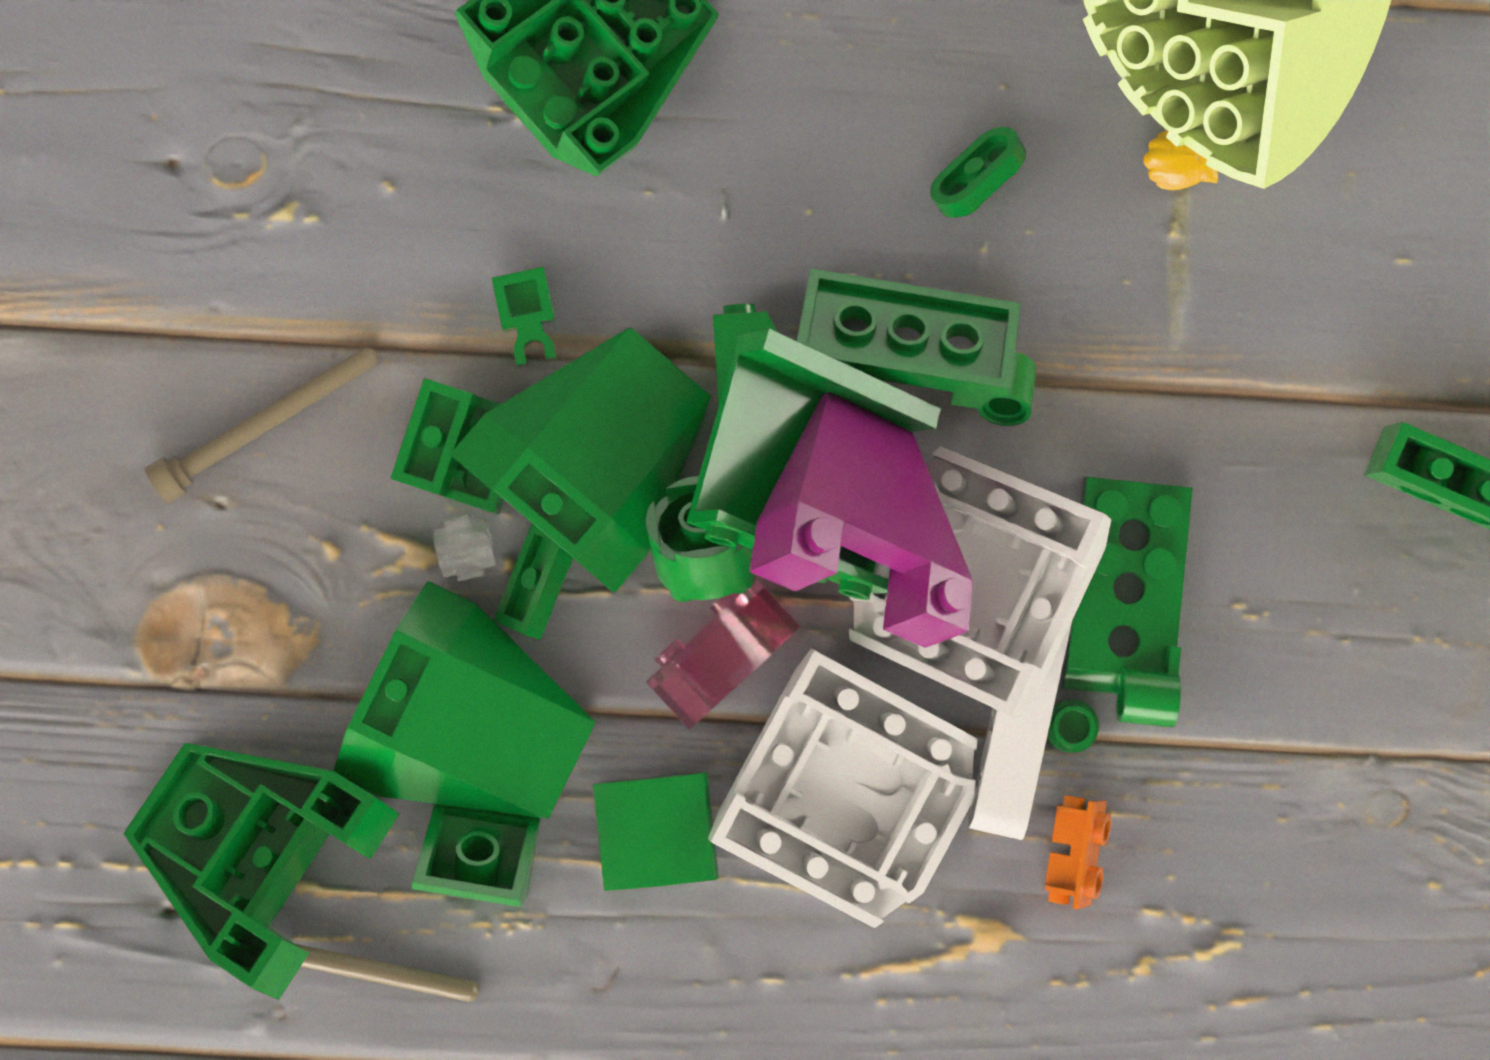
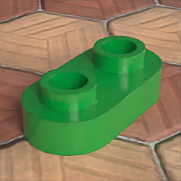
[930,127,1026,218]

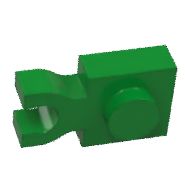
[491,267,558,367]

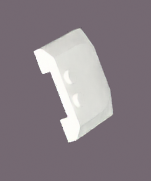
[849,446,1111,719]
[708,648,977,928]

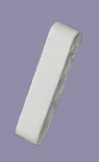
[968,622,1072,840]

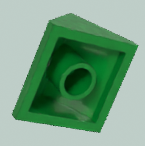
[412,804,541,907]

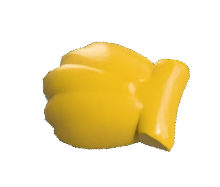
[1142,130,1219,190]

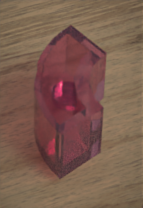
[646,580,800,729]

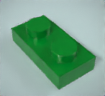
[493,523,573,640]

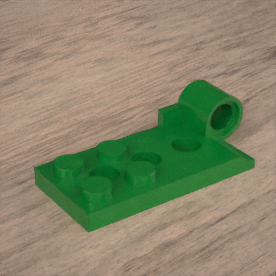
[797,268,1037,426]
[1063,477,1193,728]

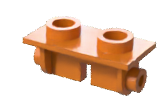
[1044,795,1111,910]

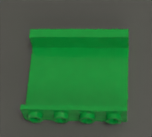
[686,328,941,600]

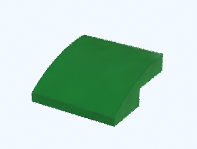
[390,378,504,515]
[593,772,719,891]

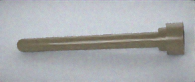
[145,348,378,504]
[297,944,480,1002]

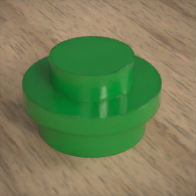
[1047,699,1099,753]

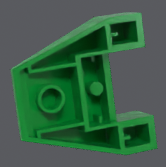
[123,743,400,1000]

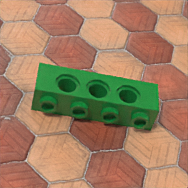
[1364,422,1490,530]

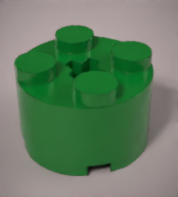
[646,476,755,602]

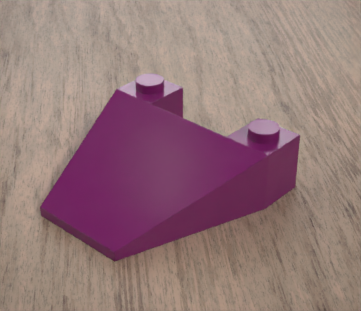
[750,392,973,648]

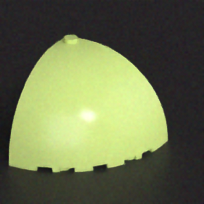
[1083,0,1391,189]

